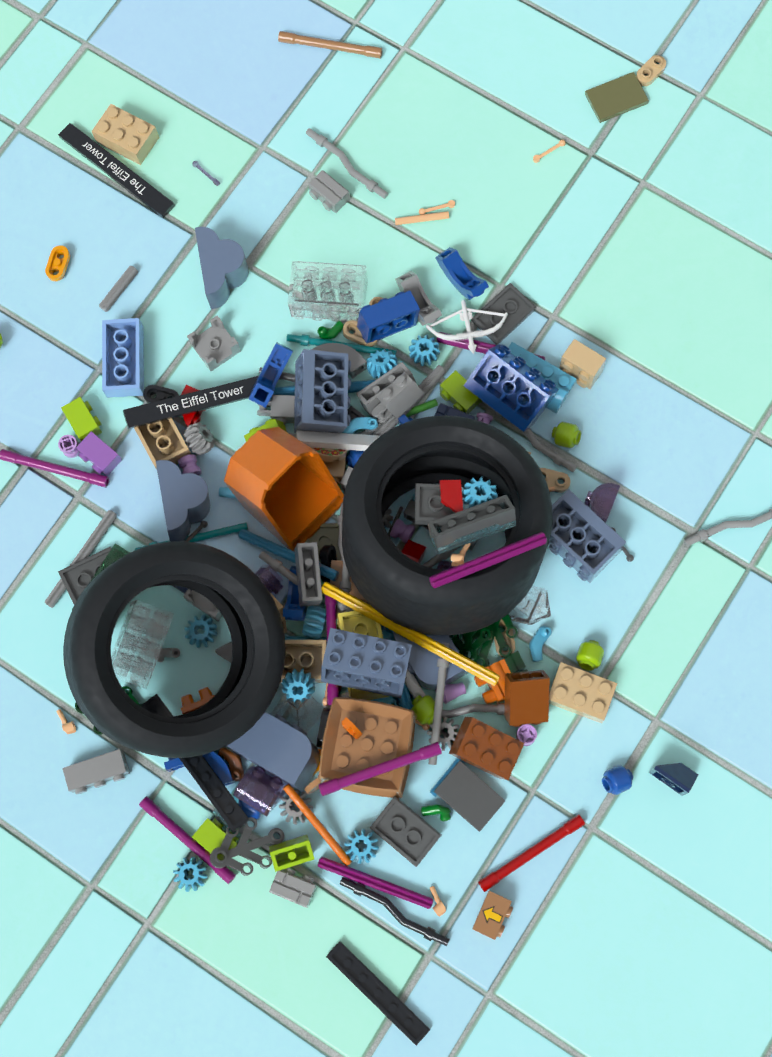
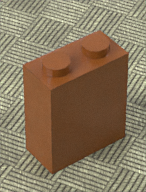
[504,670,550,727]

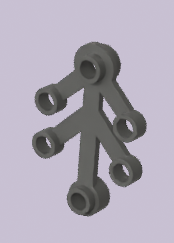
[210,817,284,876]

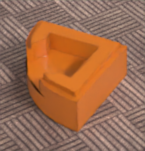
[341,717,363,740]

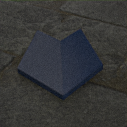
[648,763,699,796]

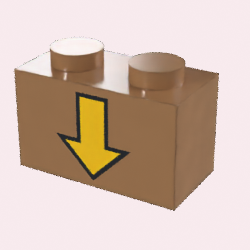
[472,891,513,940]

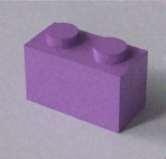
[76,431,122,476]

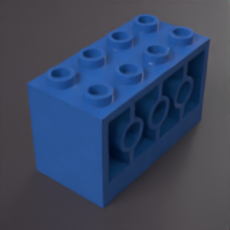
[464,344,559,432]

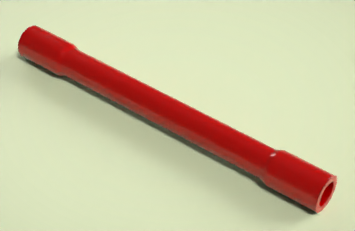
[478,814,585,892]

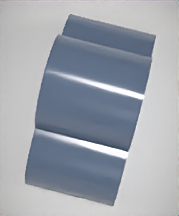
[195,227,249,309]
[156,460,210,542]

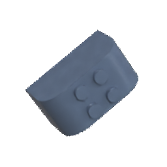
[393,631,467,690]
[227,712,320,792]

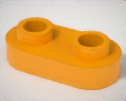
[45,246,70,281]

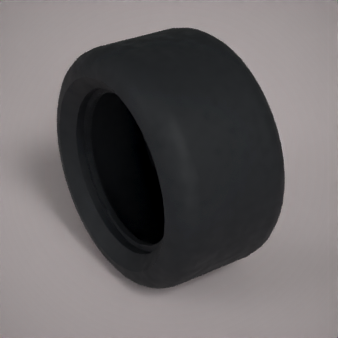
[342,416,553,635]
[63,541,286,758]

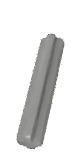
[99,265,138,312]

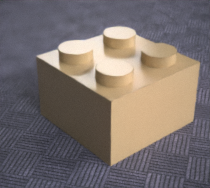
[559,339,606,389]

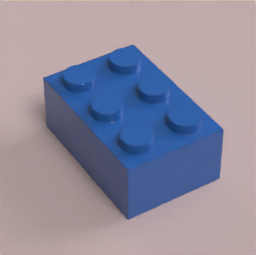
[357,290,420,345]

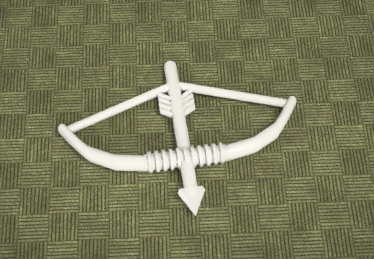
[426,300,508,354]

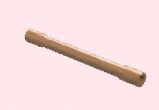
[278,31,382,59]

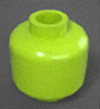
[552,422,581,448]
[576,640,604,671]
[411,695,435,725]

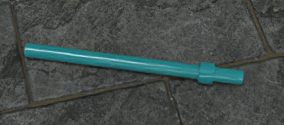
[287,334,397,356]
[135,522,248,550]

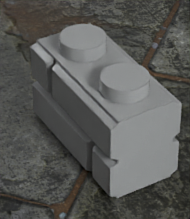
[308,170,350,213]
[269,868,317,908]

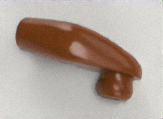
[218,747,244,781]

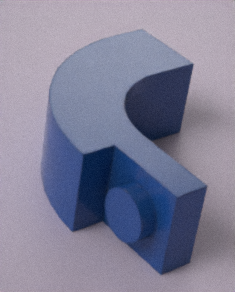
[435,247,489,300]
[249,342,293,408]
[283,566,308,621]
[164,752,235,786]

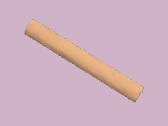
[395,211,449,225]

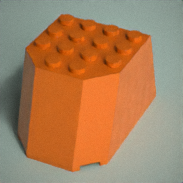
[224,427,344,552]

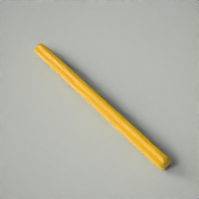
[321,582,500,686]

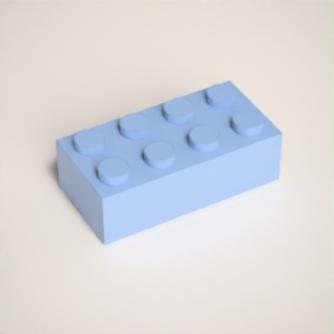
[102,318,144,398]

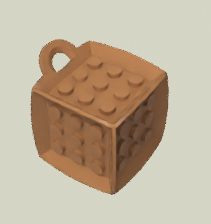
[304,697,417,799]

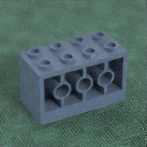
[294,349,351,433]
[548,489,626,583]
[321,628,412,698]

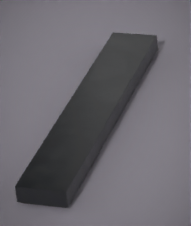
[326,941,430,1046]

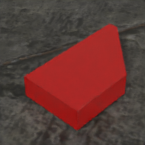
[439,480,463,513]

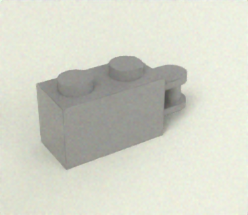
[372,372,425,423]
[257,395,295,425]

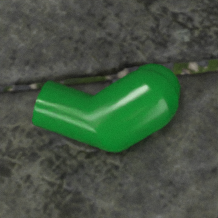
[317,320,344,339]
[421,804,451,821]

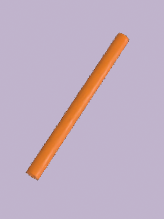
[283,783,352,866]

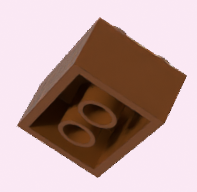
[449,717,524,780]

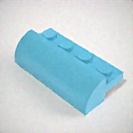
[508,342,577,414]

